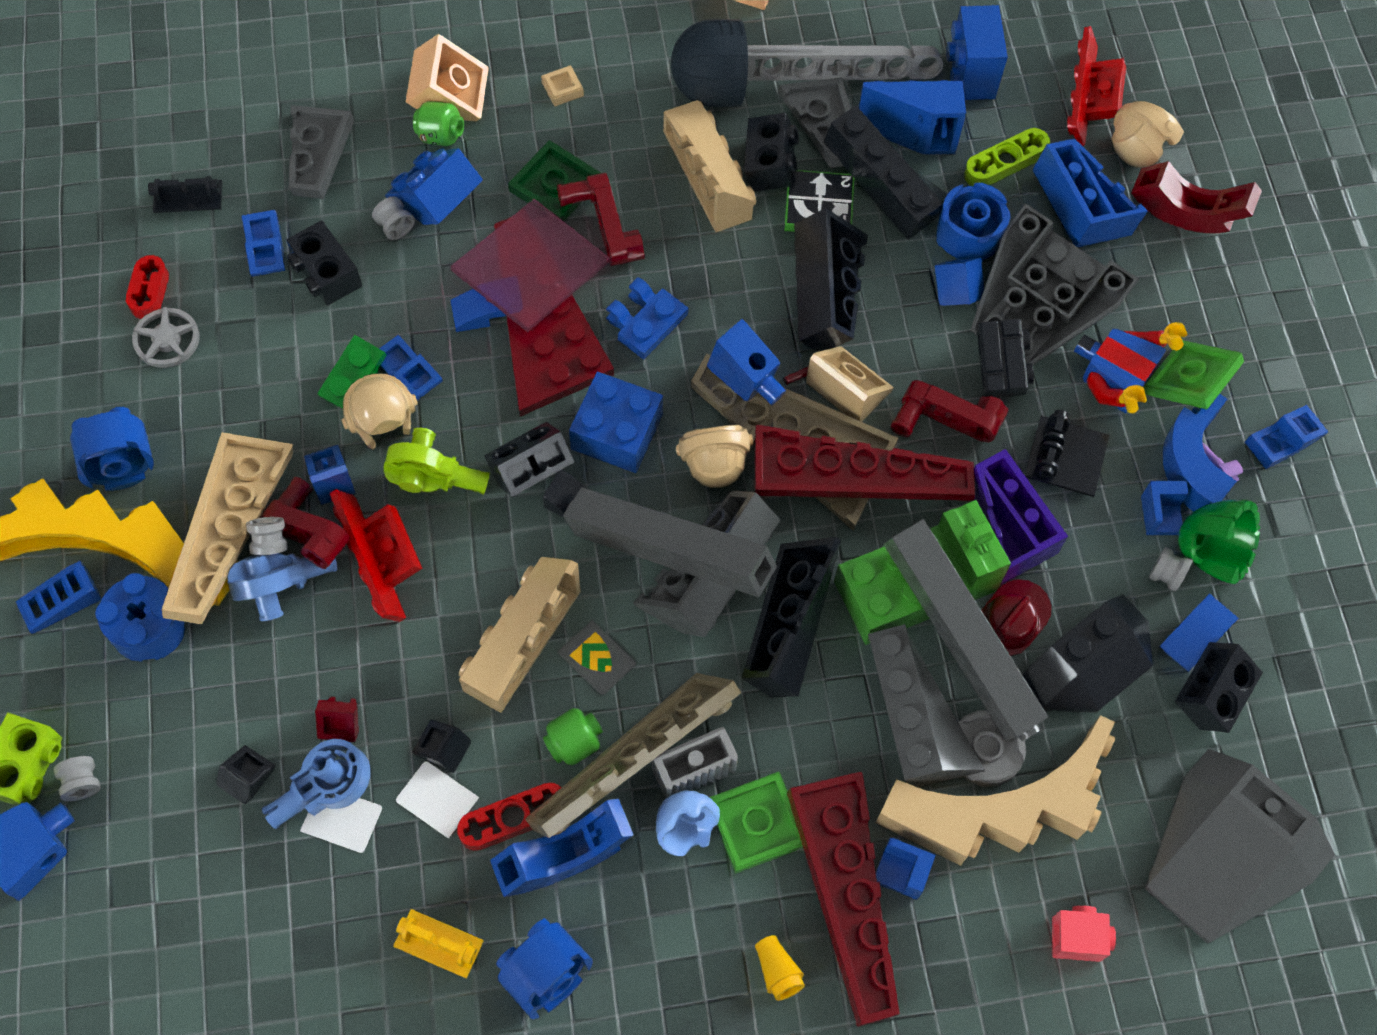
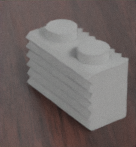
[652,726,738,799]

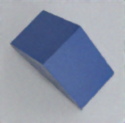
[304,444,356,505]

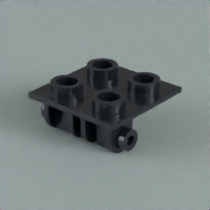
[1025,410,1110,497]

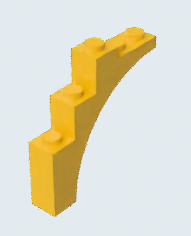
[0,478,184,588]

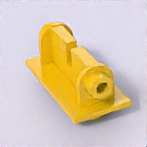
[393,909,484,979]

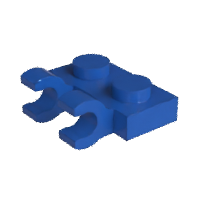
[606,277,689,360]

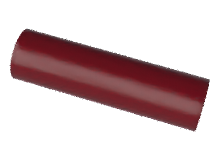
[783,366,809,385]

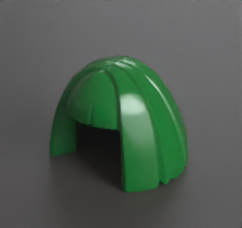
[1178,499,1260,584]

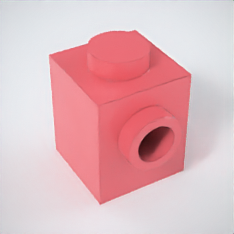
[1052,906,1116,962]

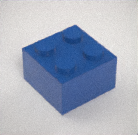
[946,5,1008,100]
[569,371,663,473]

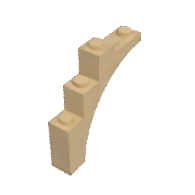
[876,715,1115,866]

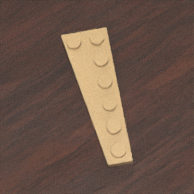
[162,432,293,624]

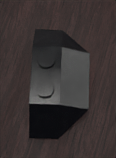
[1022,594,1153,713]

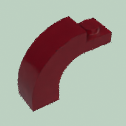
[1131,161,1262,233]

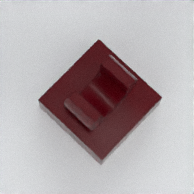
[315,696,359,743]

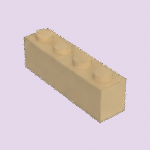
[663,100,756,232]
[459,557,581,713]

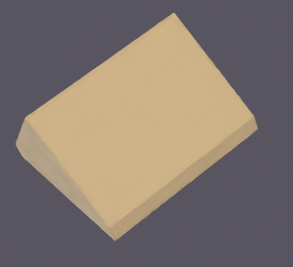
[806,346,894,422]

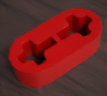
[126,255,169,319]

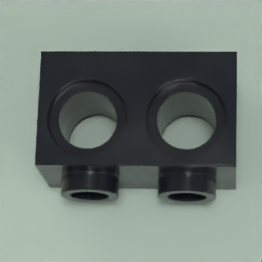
[744,112,799,192]
[286,220,362,306]
[484,422,575,497]
[1175,642,1263,733]

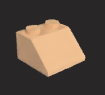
[406,34,488,121]

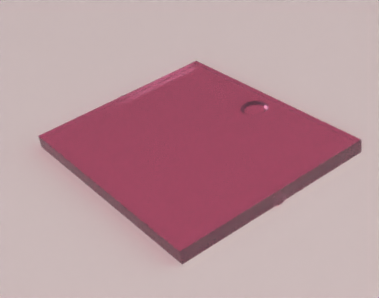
[451,199,610,332]

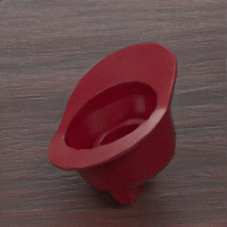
[981,579,1052,656]

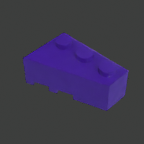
[973,449,1068,585]

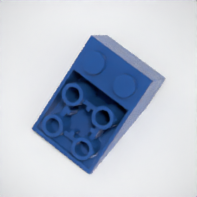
[859,80,966,154]

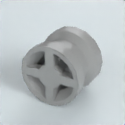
[372,196,415,240]
[246,517,288,555]
[1148,546,1193,592]
[53,756,101,802]

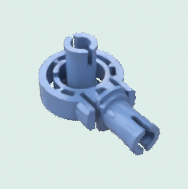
[227,553,337,621]
[262,739,370,829]

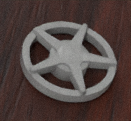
[132,307,200,368]

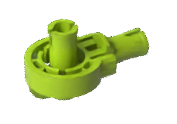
[383,427,490,495]

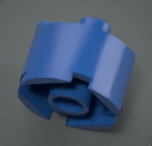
[936,183,1011,263]
[70,407,154,491]
[95,573,185,662]
[496,918,593,1019]

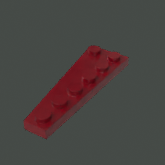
[755,425,975,501]
[787,771,900,1027]

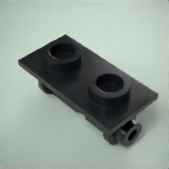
[148,176,222,213]

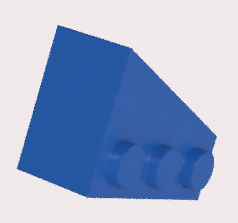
[1033,139,1148,247]

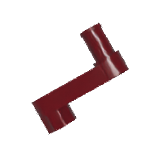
[557,172,645,266]
[890,380,1009,443]
[259,477,350,569]

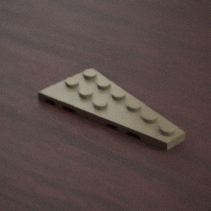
[691,353,898,531]

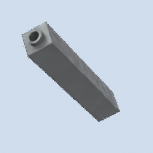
[563,487,777,597]
[883,519,1048,741]

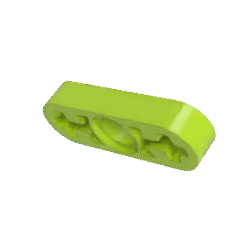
[964,128,1050,186]

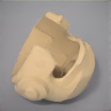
[1111,101,1184,168]
[341,374,418,450]
[676,424,754,488]

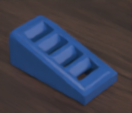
[15,560,102,634]

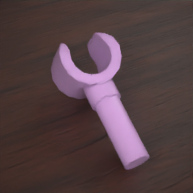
[1203,443,1243,481]

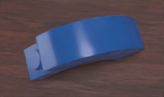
[1163,394,1237,512]
[490,798,633,897]

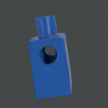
[707,319,786,406]
[0,802,75,901]

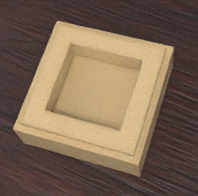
[541,65,584,107]

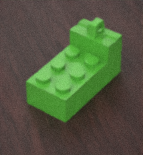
[834,500,1011,645]

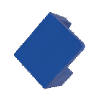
[935,257,984,306]
[1141,481,1188,535]
[876,838,936,900]

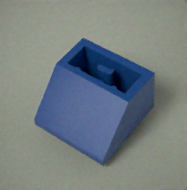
[385,148,483,225]

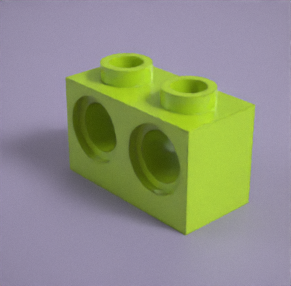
[0,712,62,806]

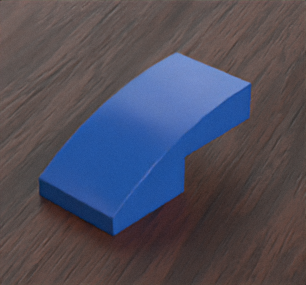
[242,210,286,277]
[450,277,523,332]
[379,335,443,400]
[1244,405,1328,469]
[1159,593,1239,672]

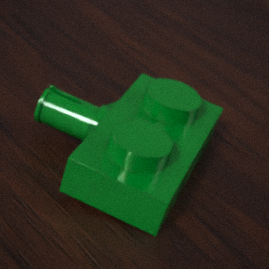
[317,334,387,410]

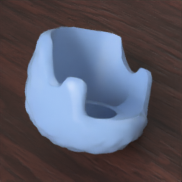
[656,790,720,856]

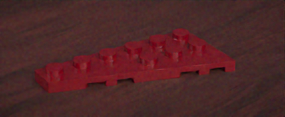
[494,211,614,417]

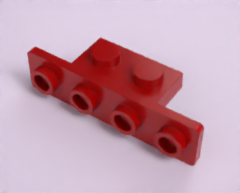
[1067,26,1127,146]
[330,489,423,622]

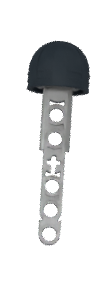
[671,19,943,107]

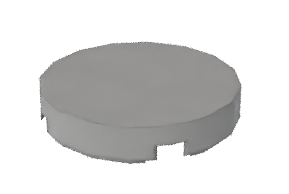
[958,710,1027,787]

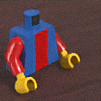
[1074,322,1188,414]

